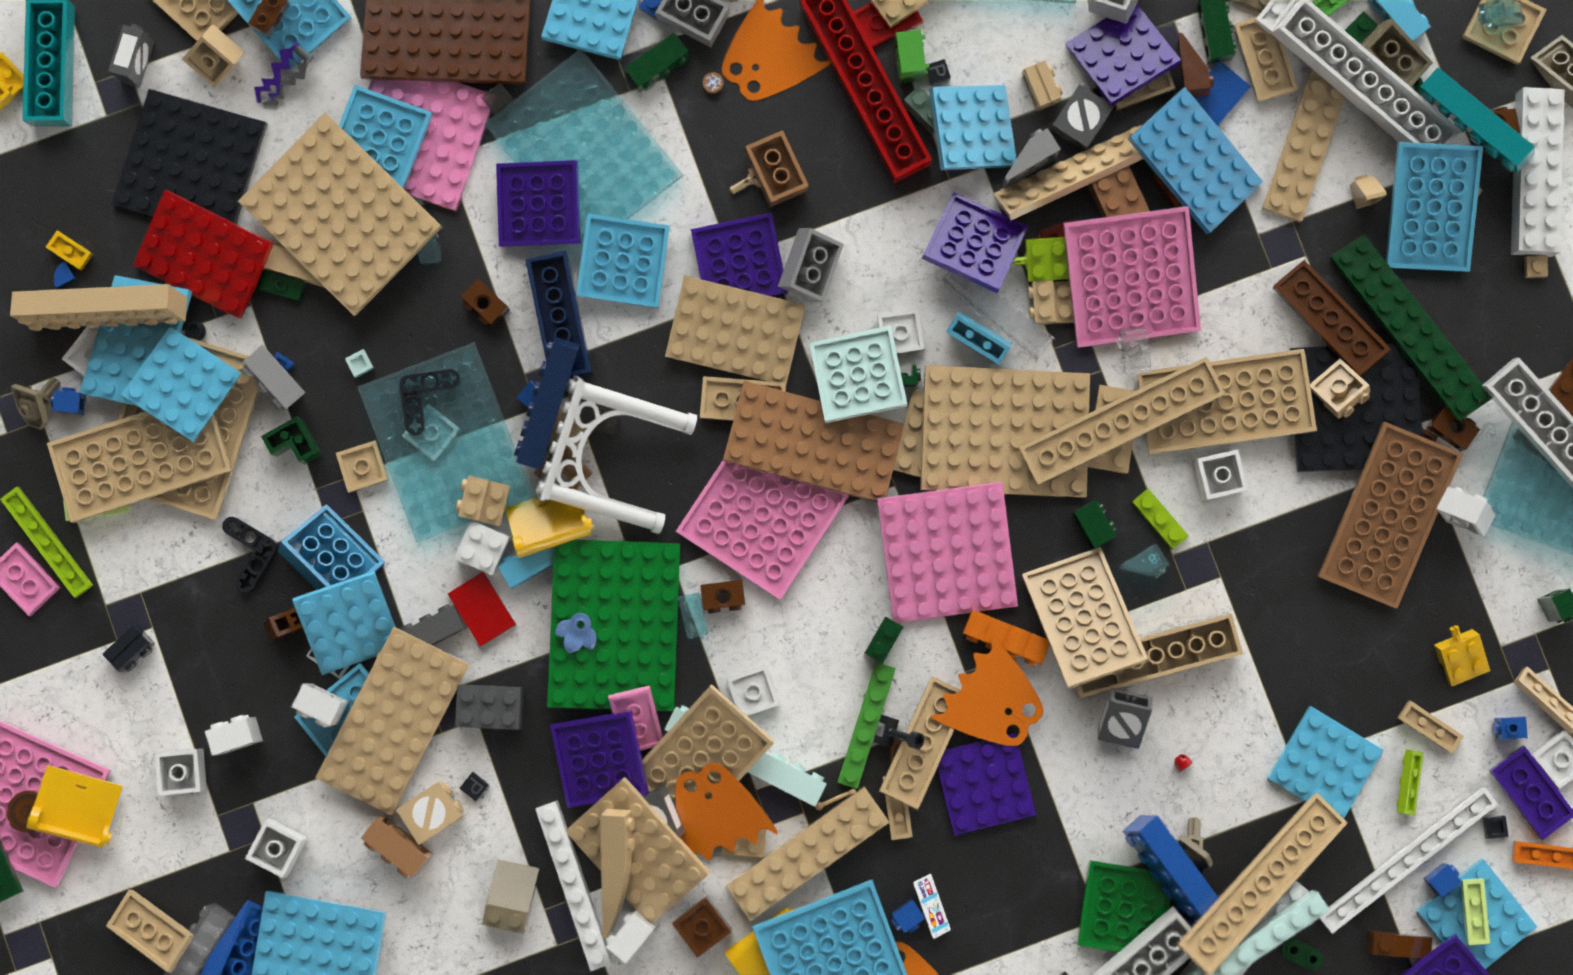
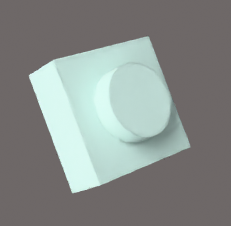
[345,349,374,378]

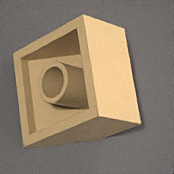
[182,24,245,87]

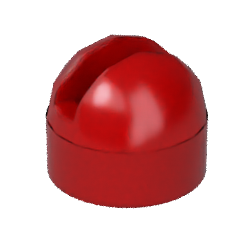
[1174,754,1193,772]

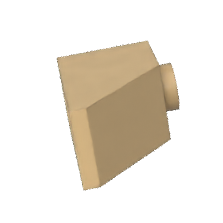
[1350,175,1387,209]

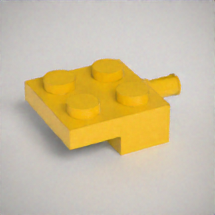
[0,52,24,111]
[1434,626,1490,687]

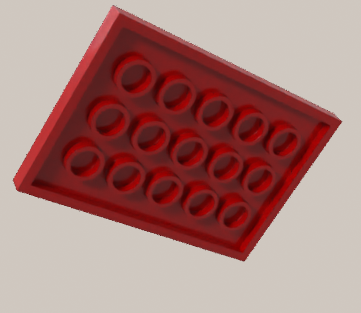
[133,190,274,319]

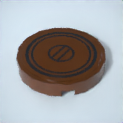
[7,790,38,833]

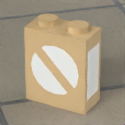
[396,781,464,845]

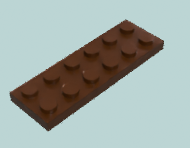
[1272,260,1391,376]

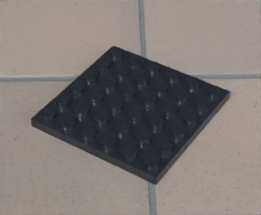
[111,89,268,224]
[1289,343,1423,472]

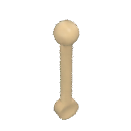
[815,788,856,810]

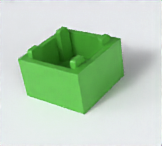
[894,29,929,84]

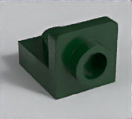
[901,364,921,387]

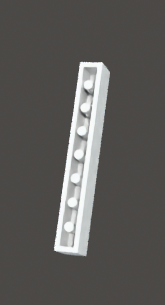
[535,800,613,971]

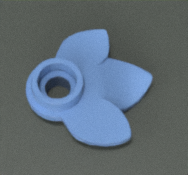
[555,613,596,653]

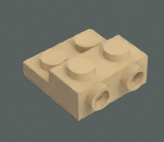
[1028,280,1074,325]
[1310,359,1370,419]
[456,475,511,526]

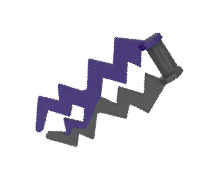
[254,42,313,105]

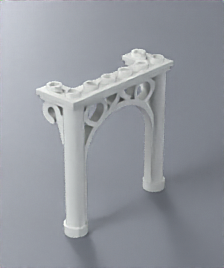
[534,375,697,534]

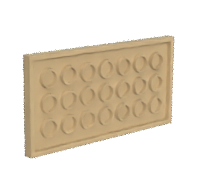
[1137,349,1317,455]
[47,412,233,523]
[315,627,470,815]

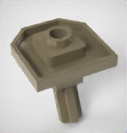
[11,377,61,430]
[1176,817,1213,874]

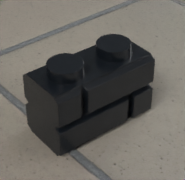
[103,625,155,672]

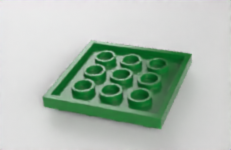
[1077,860,1171,952]

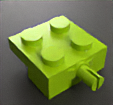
[1012,237,1069,282]

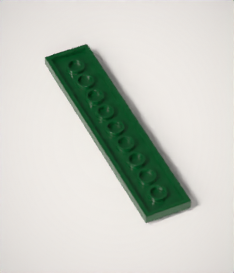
[1330,234,1492,423]

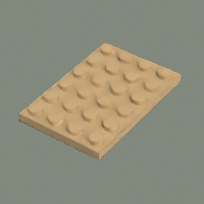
[665,275,805,384]
[1022,547,1148,689]
[642,684,775,808]
[567,777,710,924]

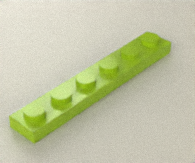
[0,487,93,598]

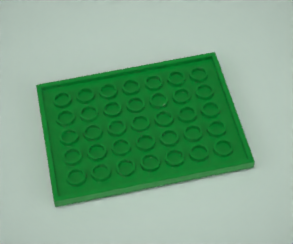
[547,539,680,711]

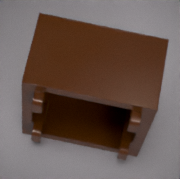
[672,896,732,958]

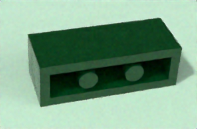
[1196,0,1237,64]
[624,32,689,92]

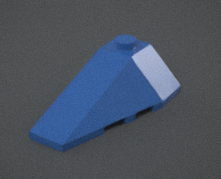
[201,900,263,975]

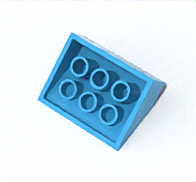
[278,504,385,590]

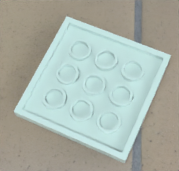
[809,326,908,423]

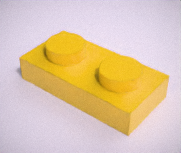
[46,230,93,271]

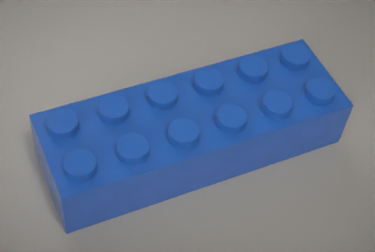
[1122,815,1218,927]

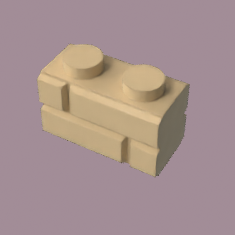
[1021,61,1063,111]

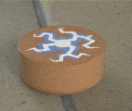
[703,72,723,94]

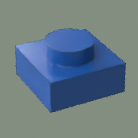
[639,0,662,19]

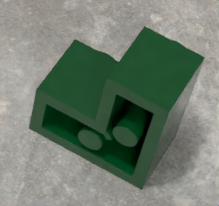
[261,416,323,465]

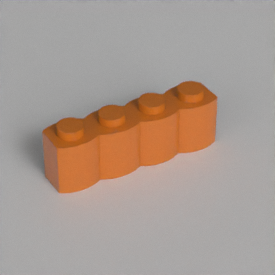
[962,610,1049,667]

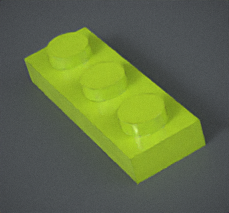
[1132,488,1189,550]
[1397,750,1424,815]

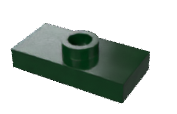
[259,270,306,302]

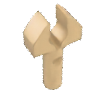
[730,168,760,194]

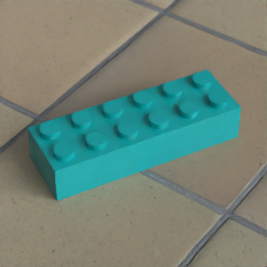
[22,0,75,127]
[1420,67,1535,173]

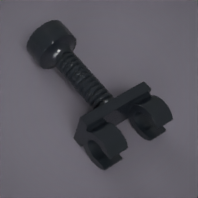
[873,715,925,750]

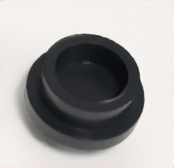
[185,321,206,341]

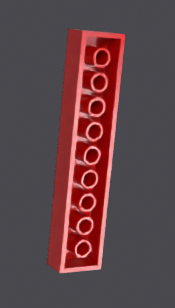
[799,0,932,184]

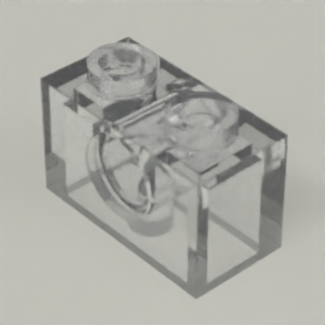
[1117,327,1151,375]

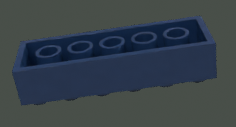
[525,251,593,379]
[514,337,579,470]

